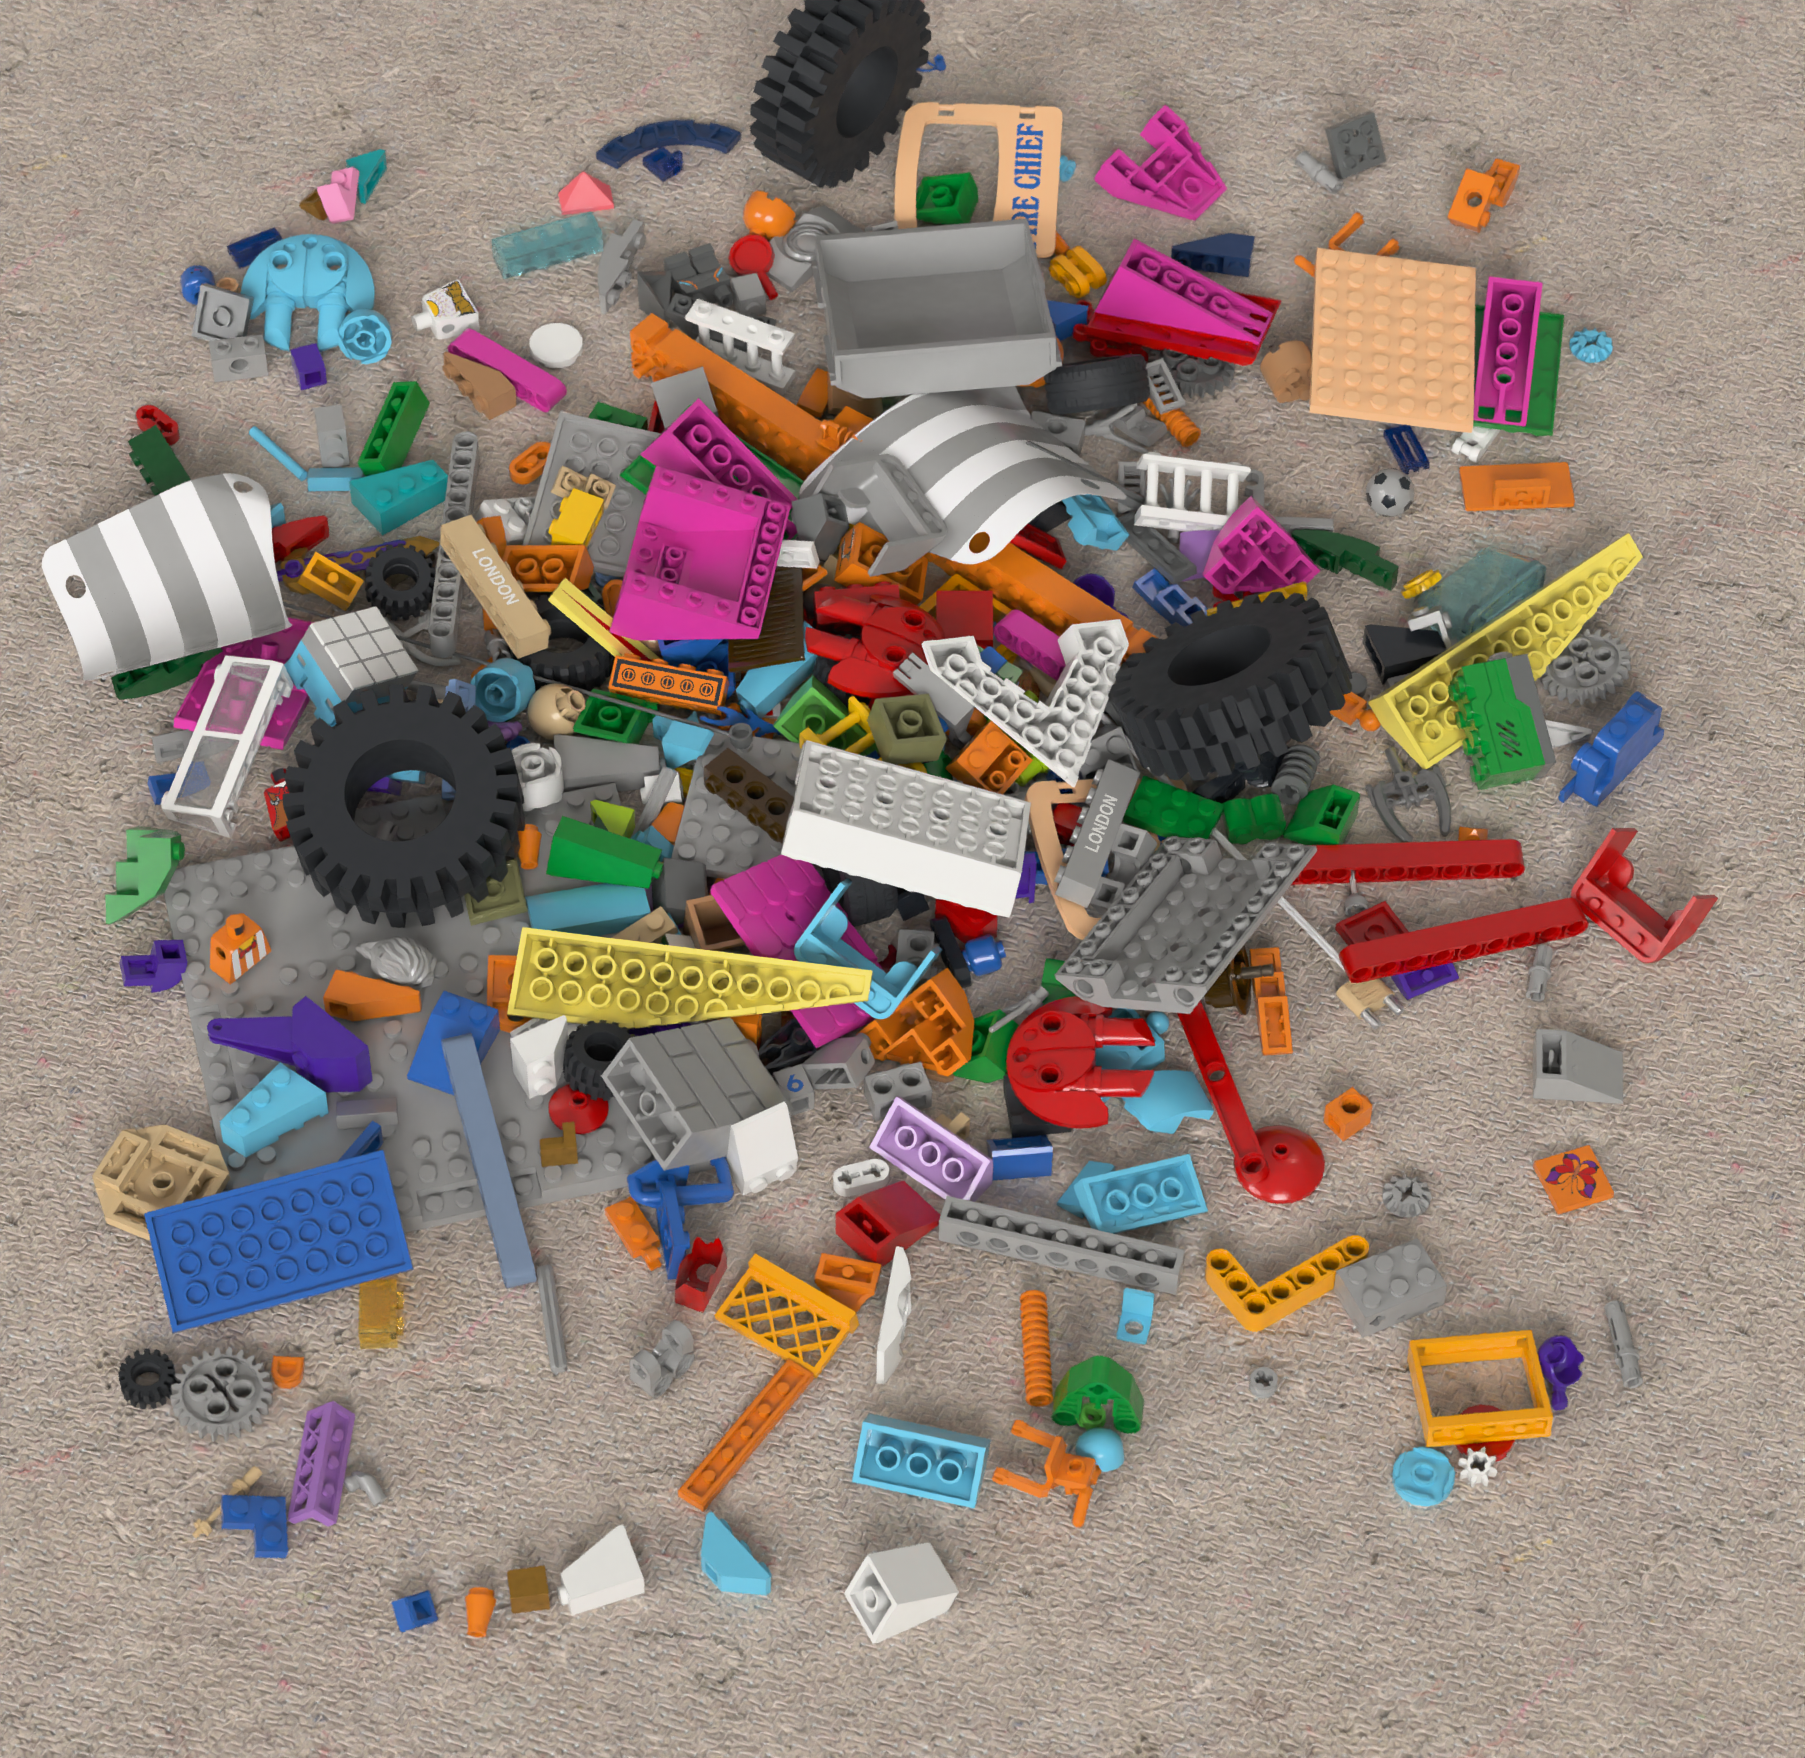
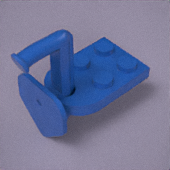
[627,1156,734,1280]

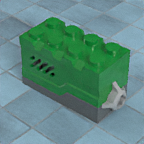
[1448,652,1556,791]

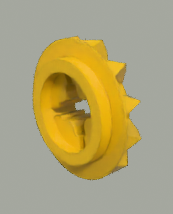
[1400,569,1442,599]

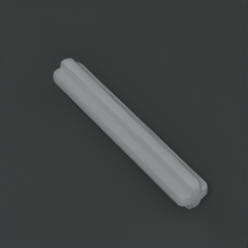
[536,1264,568,1374]

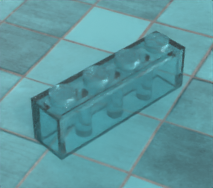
[491,211,603,279]

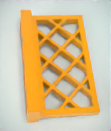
[714,1254,859,1379]

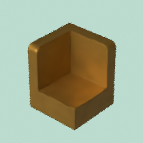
[539,1122,578,1167]
[507,1565,550,1614]

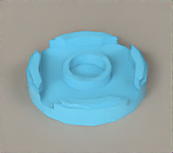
[1392,1447,1455,1507]

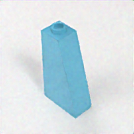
[736,621,817,719]

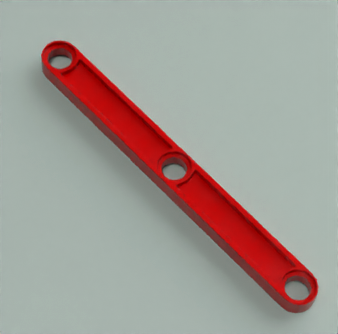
[1177,1000,1269,1183]

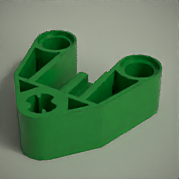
[1051,1356,1144,1434]

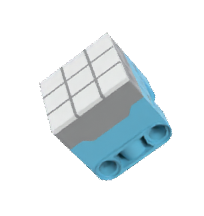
[284,607,419,727]

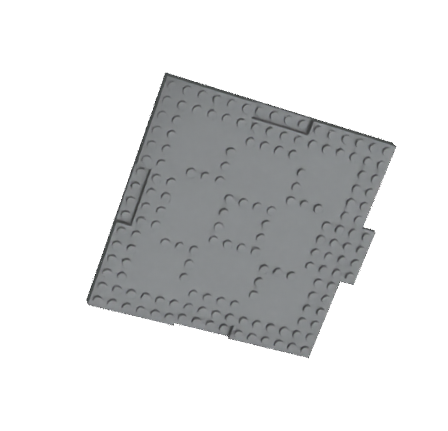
[164,783,715,1233]

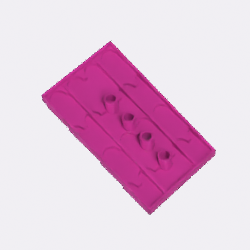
[174,617,314,750]
[710,854,885,1048]

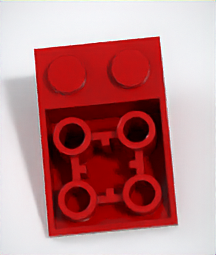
[835,1180,941,1267]

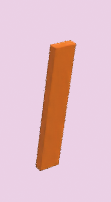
[678,1359,814,1512]

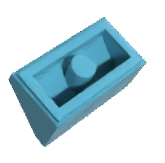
[307,467,364,492]
[1057,1161,1115,1219]

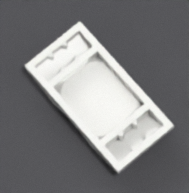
[877,1246,912,1384]

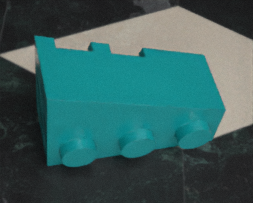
[349,459,448,536]

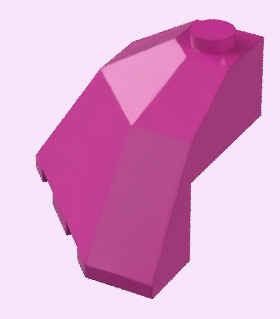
[1203,496,1320,594]

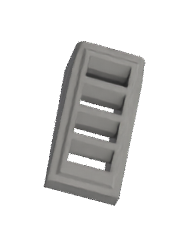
[1145,358,1186,415]
[1118,461,1146,514]

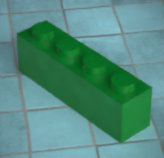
[357,381,430,477]

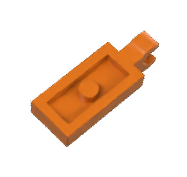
[605,1197,662,1271]

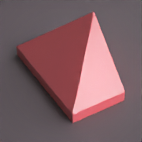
[558,171,614,215]

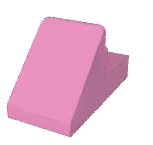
[317,167,359,224]

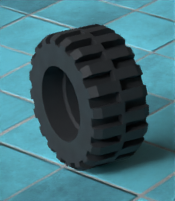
[508,594,615,695]

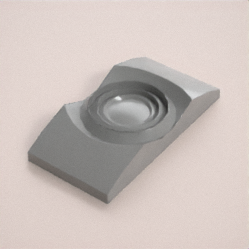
[767,205,864,292]

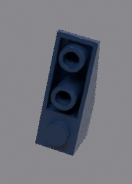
[1171,233,1255,278]

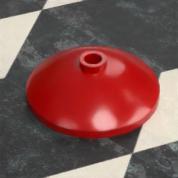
[1234,1125,1325,1204]

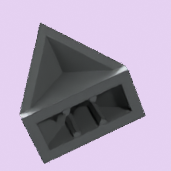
[637,271,672,329]

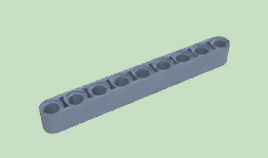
[441,1033,537,1289]

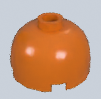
[743,191,797,241]

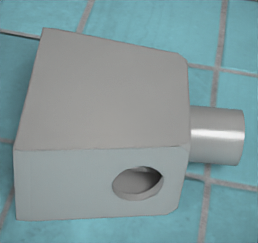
[802,1033,875,1090]

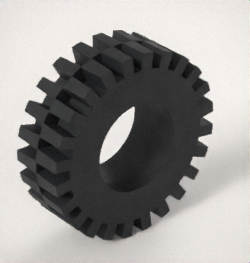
[750,0,931,188]
[1111,592,1353,780]
[283,684,525,928]

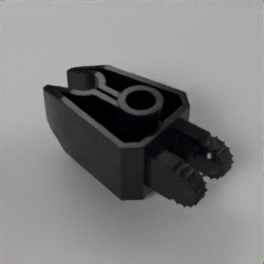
[758,1019,817,1076]

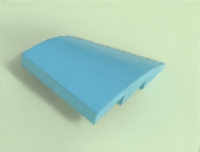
[1121,1070,1214,1134]

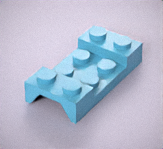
[1062,494,1129,551]

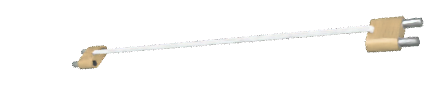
[1019,658,1404,1029]

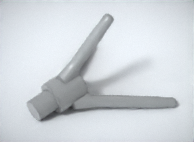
[1085,403,1149,454]
[989,986,1049,1033]

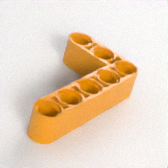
[1205,1235,1369,1332]

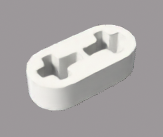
[833,1159,889,1197]

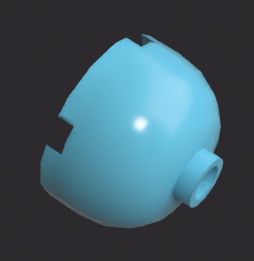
[338,308,392,364]

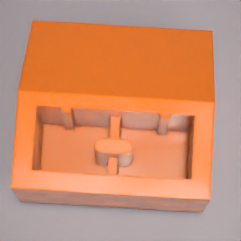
[945,721,1033,795]

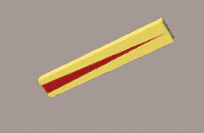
[548,578,679,710]

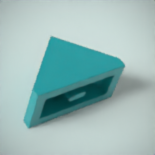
[346,149,387,204]

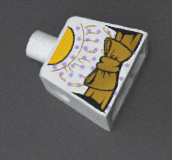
[411,279,480,340]

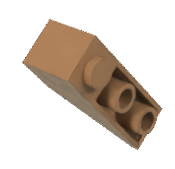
[442,352,517,420]

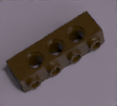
[704,748,794,844]

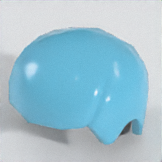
[1075,1427,1124,1472]

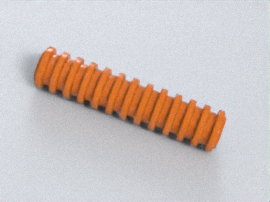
[1142,377,1201,447]
[1020,1290,1053,1407]

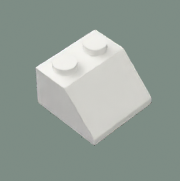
[510,1015,568,1099]

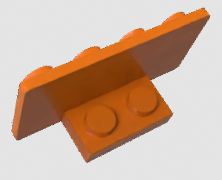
[1459,462,1575,511]

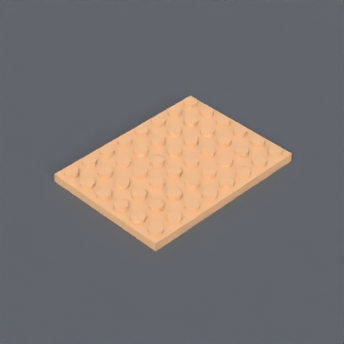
[1309,248,1476,433]

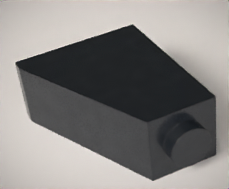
[1363,624,1447,685]

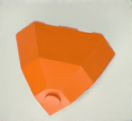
[856,968,974,1077]

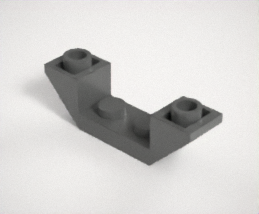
[666,293,777,352]

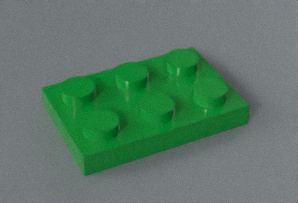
[1123,776,1224,839]

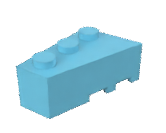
[220,1063,329,1157]

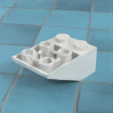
[474,496,536,545]

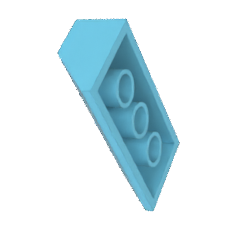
[852,1413,991,1508]

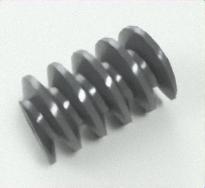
[1271,744,1320,805]

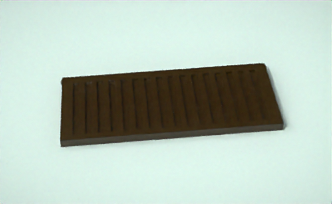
[728,566,805,673]

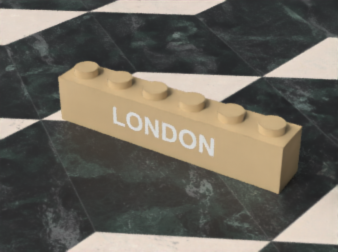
[440,515,551,659]

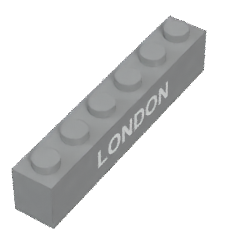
[1054,759,1140,908]

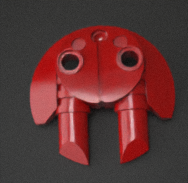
[805,594,946,698]
[1007,996,1155,1128]

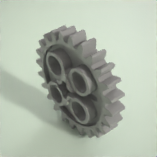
[1540,629,1631,705]
[170,1347,273,1442]

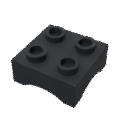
[1003,1075,1072,1138]

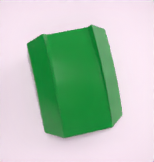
[916,172,979,225]

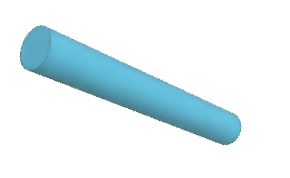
[249,426,308,481]

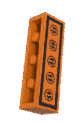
[608,653,729,716]

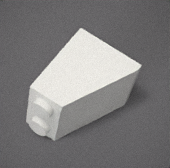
[844,1542,959,1644]

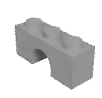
[1090,824,1157,915]

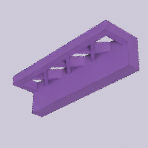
[288,1401,355,1527]

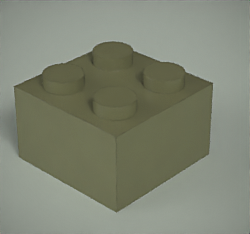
[867,694,947,765]

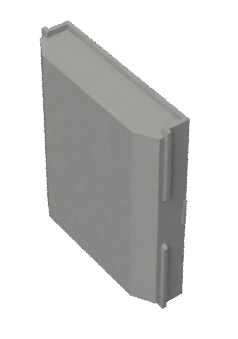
[812,219,1062,399]

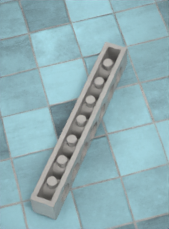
[939,1196,1185,1295]

